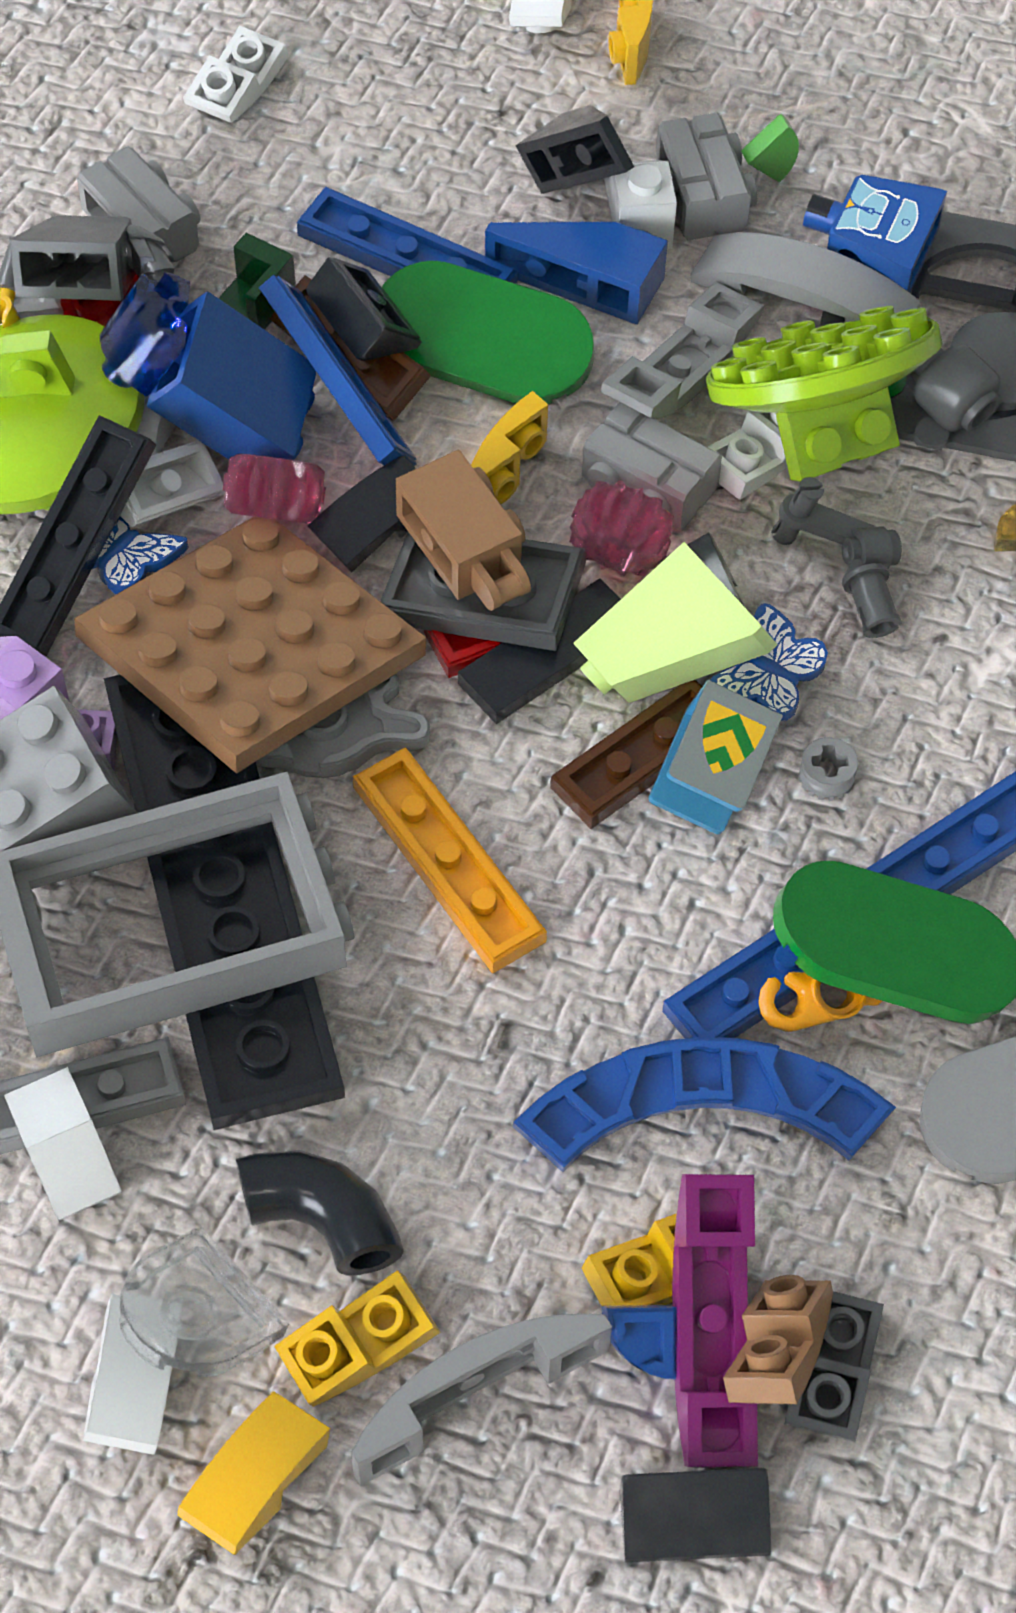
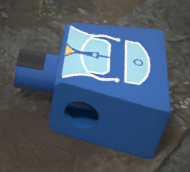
[803,175,947,293]

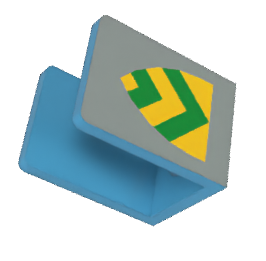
[648,680,783,834]

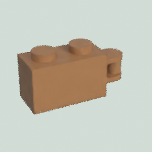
[396,449,531,611]

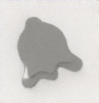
[256,674,430,778]

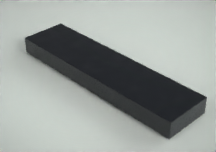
[0,415,156,657]

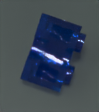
[99,272,190,397]

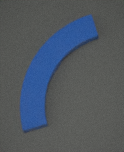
[513,1037,896,1172]

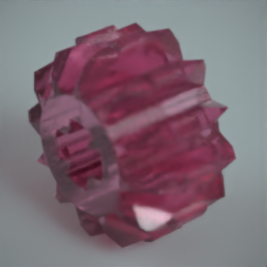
[222,453,326,524]
[569,480,674,577]

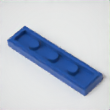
[297,186,518,284]
[259,275,417,466]

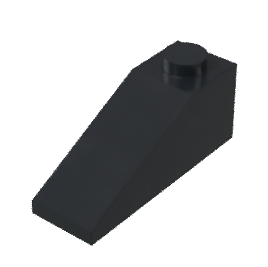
[515,105,634,194]

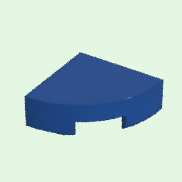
[602,1305,676,1379]

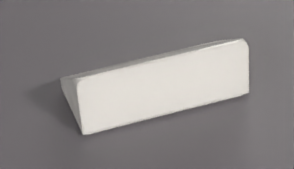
[120,440,227,527]

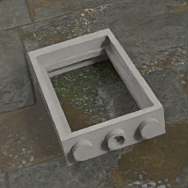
[0,772,354,1058]

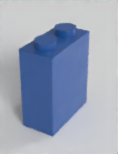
[146,291,317,479]

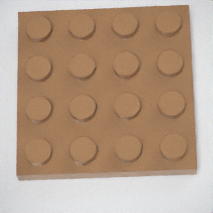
[74,511,426,774]

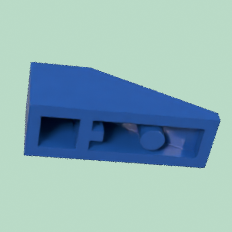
[485,222,668,325]

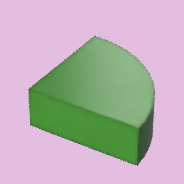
[741,114,799,183]

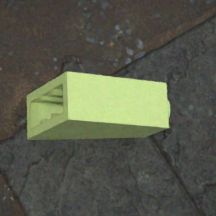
[574,542,778,703]

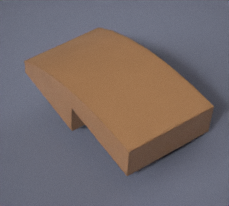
[723,1275,833,1404]

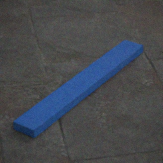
[662,771,1016,1038]

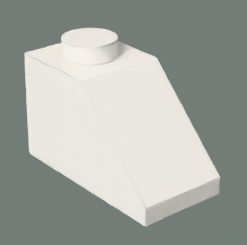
[604,160,677,250]

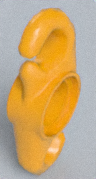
[758,972,883,1032]

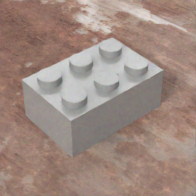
[0,686,137,851]

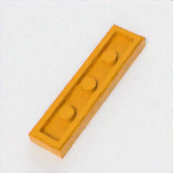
[353,747,547,974]

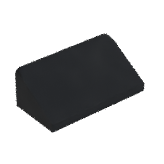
[306,257,422,361]
[619,1468,771,1563]

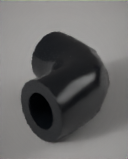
[235,1150,404,1275]

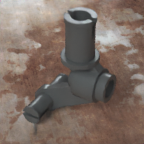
[772,477,902,638]

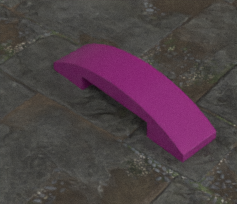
[672,1174,758,1467]

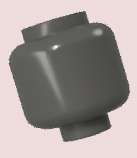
[914,344,1001,432]

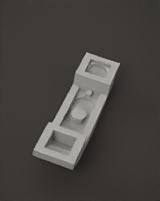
[690,232,921,322]
[601,282,764,419]
[351,1313,612,1487]

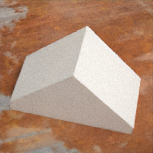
[4,1067,122,1221]

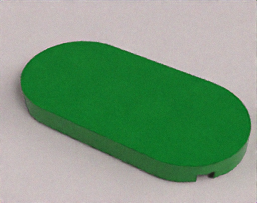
[382,261,595,404]
[773,861,1016,1024]

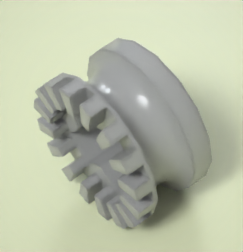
[798,737,858,801]

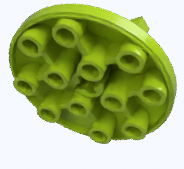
[705,306,942,482]
[0,314,145,514]

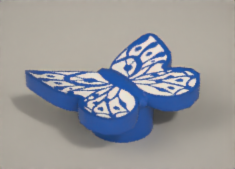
[92,516,189,594]
[710,603,828,721]

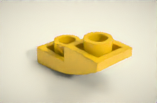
[608,0,653,85]
[471,391,548,504]
[581,1213,677,1306]
[274,1270,441,1407]
[177,1391,330,1555]

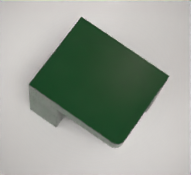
[219,232,296,330]

